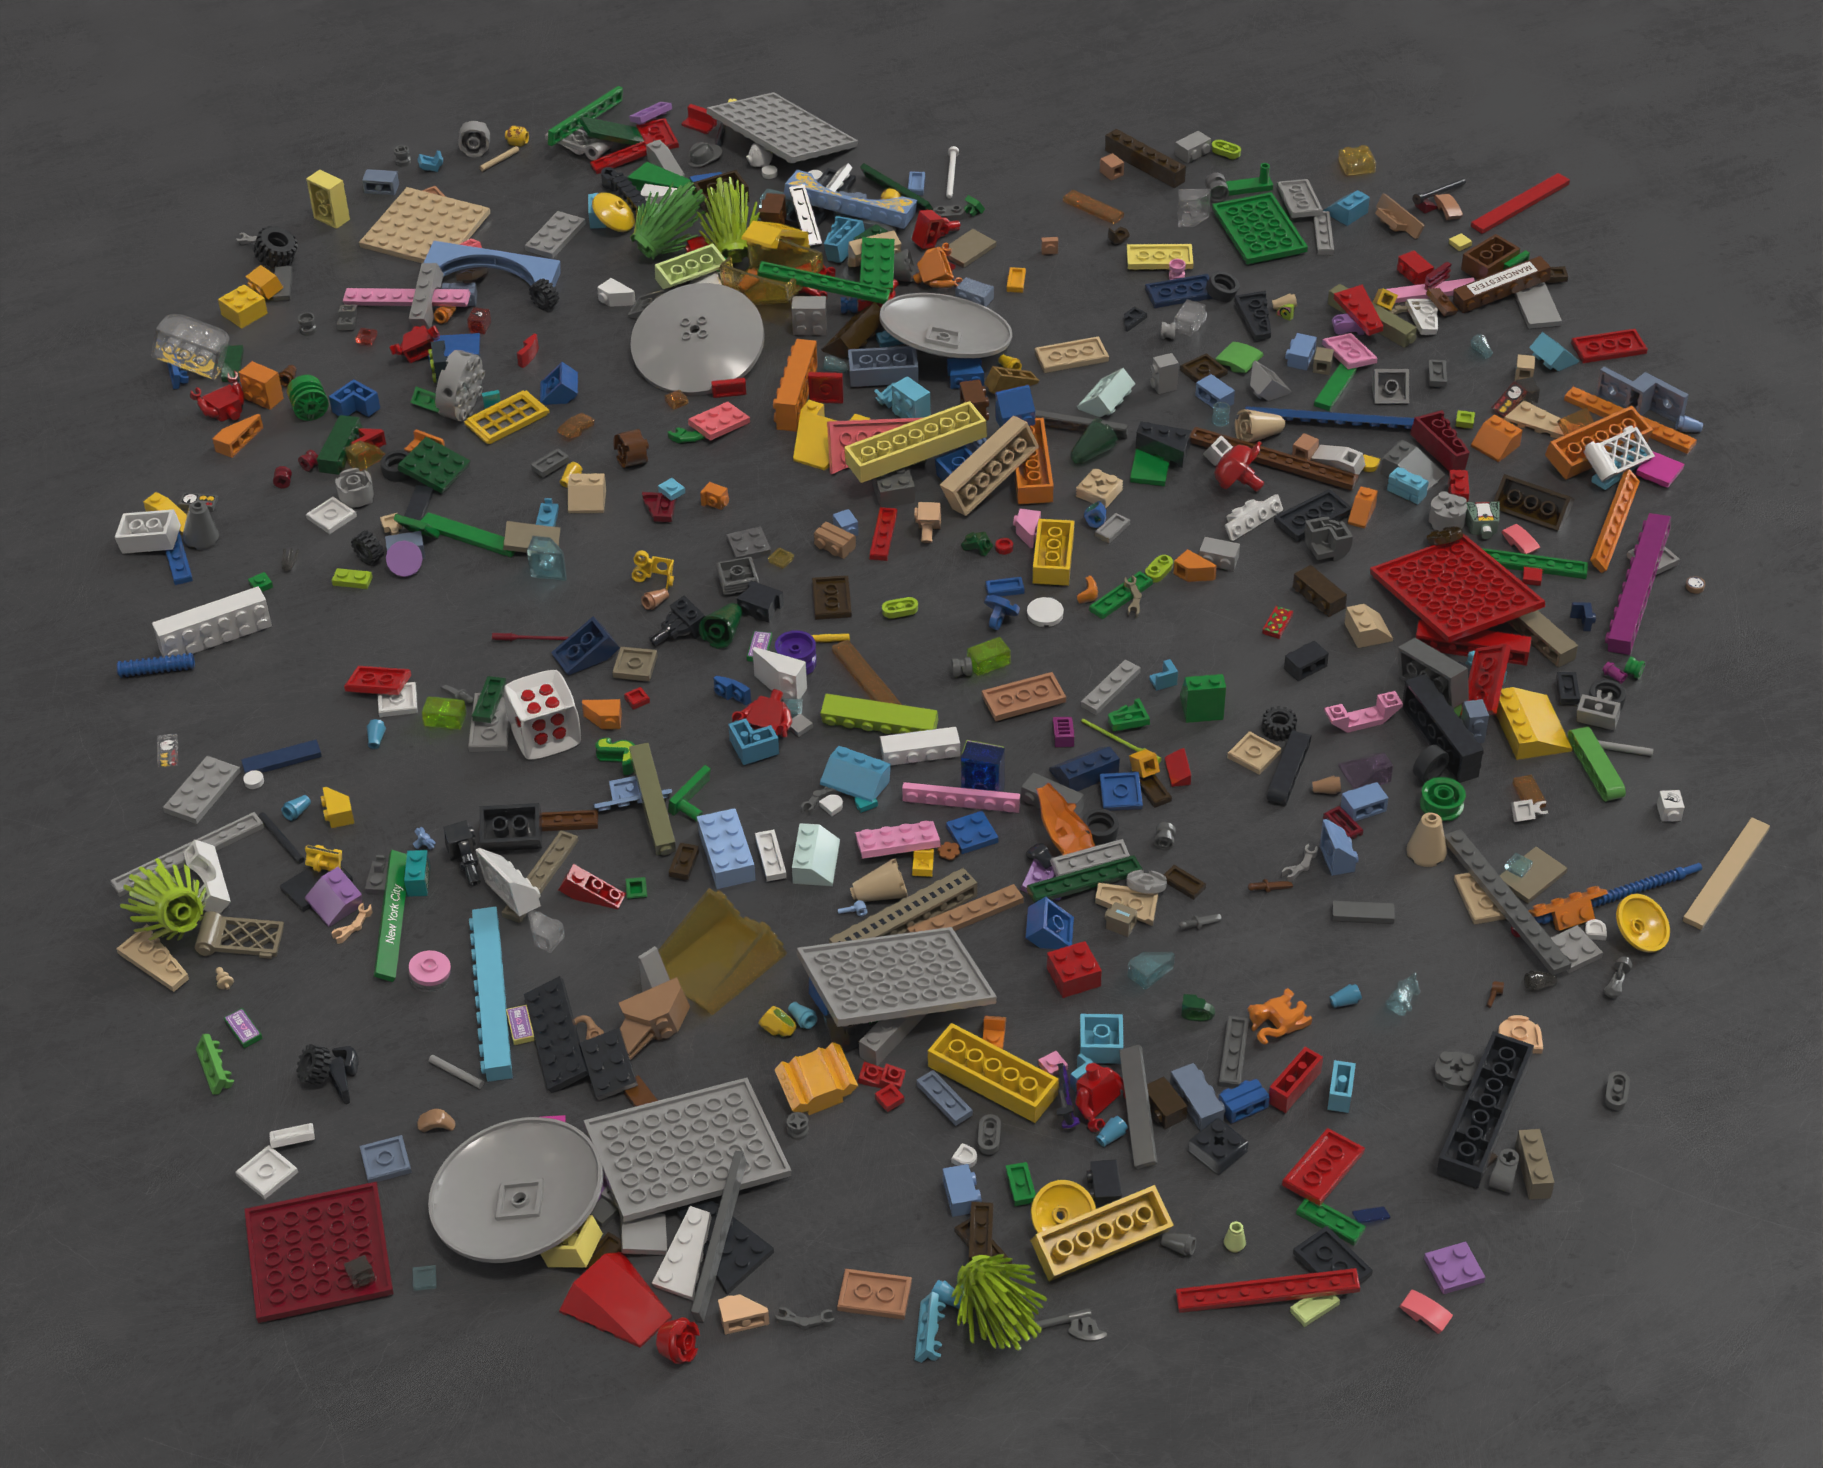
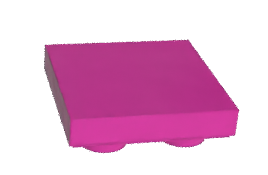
[1636,451,1684,488]

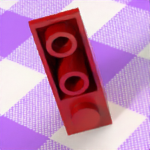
[558,864,626,909]

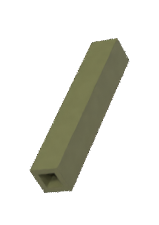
[1328,284,1417,348]
[629,743,676,856]

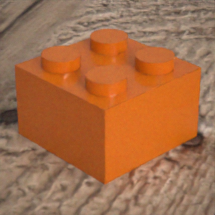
[239,361,284,410]

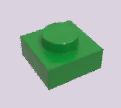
[248,572,273,592]

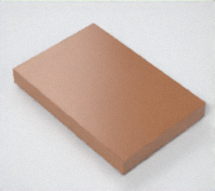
[837,1269,912,1320]

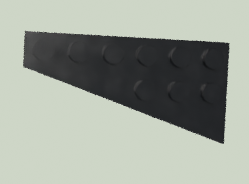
[673,1199,774,1295]

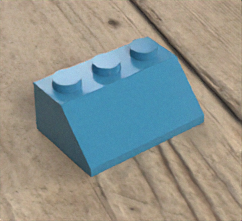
[820,746,891,802]

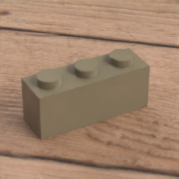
[1515,1129,1555,1200]

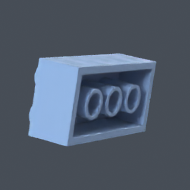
[697,808,756,889]

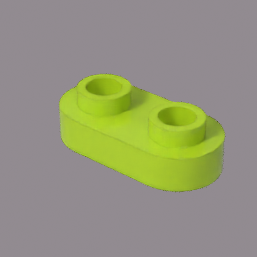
[1211,140,1241,159]
[1145,555,1173,583]
[882,597,918,618]

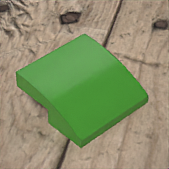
[1215,342,1264,373]

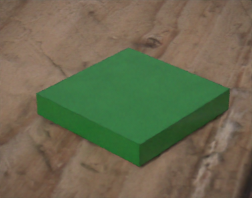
[393,514,440,539]

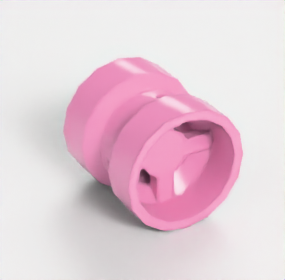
[1169,259,1186,280]

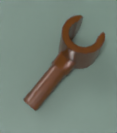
[1486,981,1504,1008]

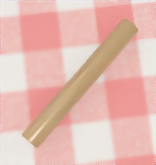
[480,146,519,172]

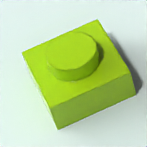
[1455,410,1475,429]

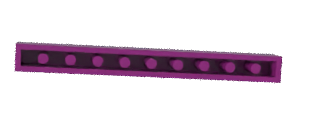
[1605,513,1671,655]

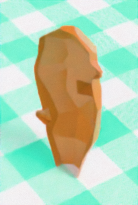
[1036,783,1095,855]

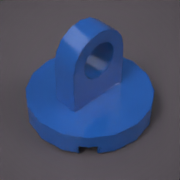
[984,595,1020,630]

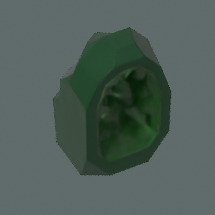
[1181,994,1215,1022]

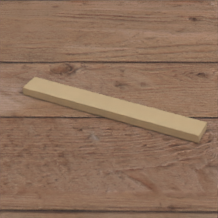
[1683,818,1770,930]

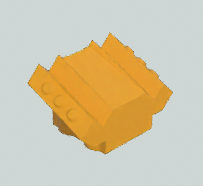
[775,1042,858,1115]

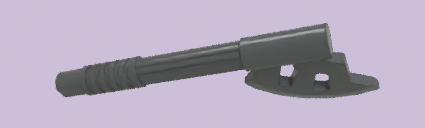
[1013,1309,1107,1341]

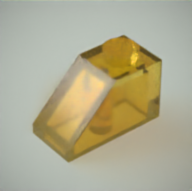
[345,441,385,471]

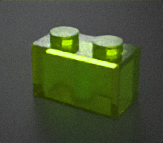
[967,637,1011,676]
[422,696,467,730]

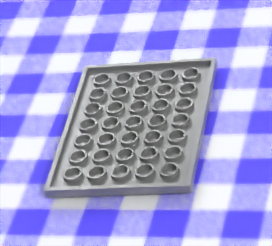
[797,927,997,1027]
[583,1078,791,1222]

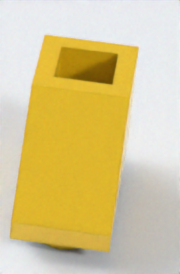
[320,787,354,828]

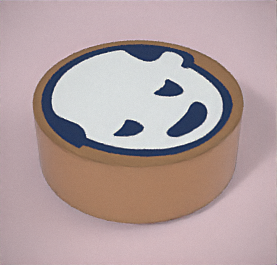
[1686,576,1705,594]

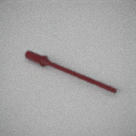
[492,632,568,642]

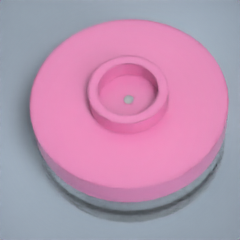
[409,950,451,992]

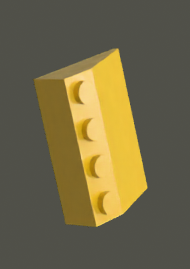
[1496,687,1572,760]

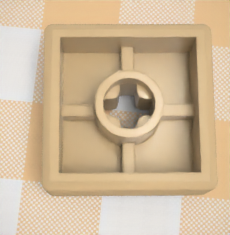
[1076,469,1123,508]

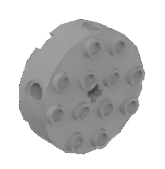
[435,350,485,421]

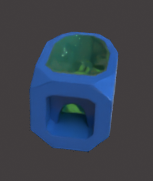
[1084,501,1106,528]

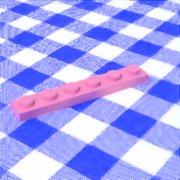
[902,782,1020,813]

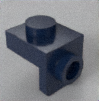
[1570,602,1596,631]

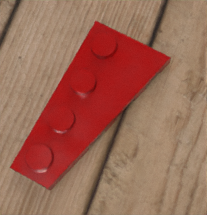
[1333,284,1383,336]

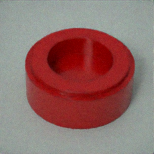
[995,538,1013,555]

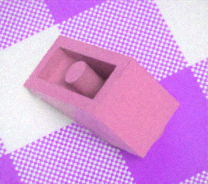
[1013,509,1041,548]

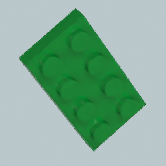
[860,237,895,292]

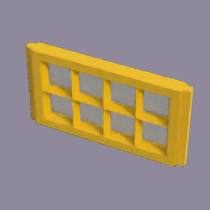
[464,390,550,444]

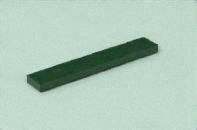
[860,163,933,210]
[1026,855,1143,903]

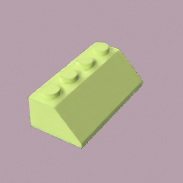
[655,244,729,289]

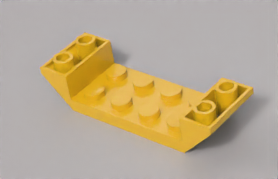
[741,221,810,254]

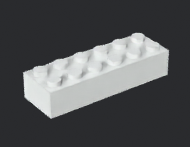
[152,586,272,658]

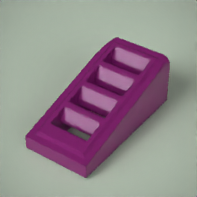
[1053,717,1074,747]

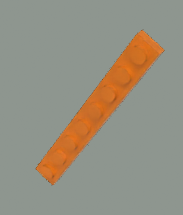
[1564,386,1697,454]
[1590,469,1640,573]

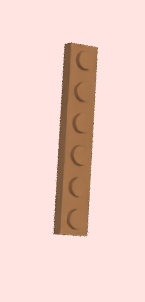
[907,884,1024,933]

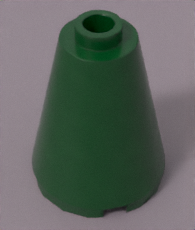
[699,603,742,648]

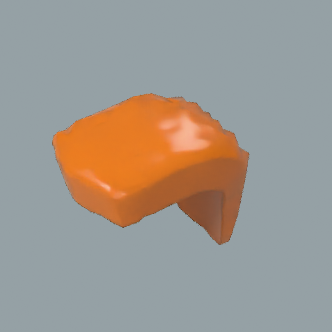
[1077,576,1098,604]

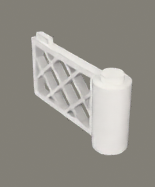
[1583,425,1655,482]

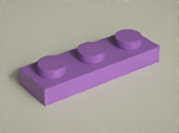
[629,102,672,125]

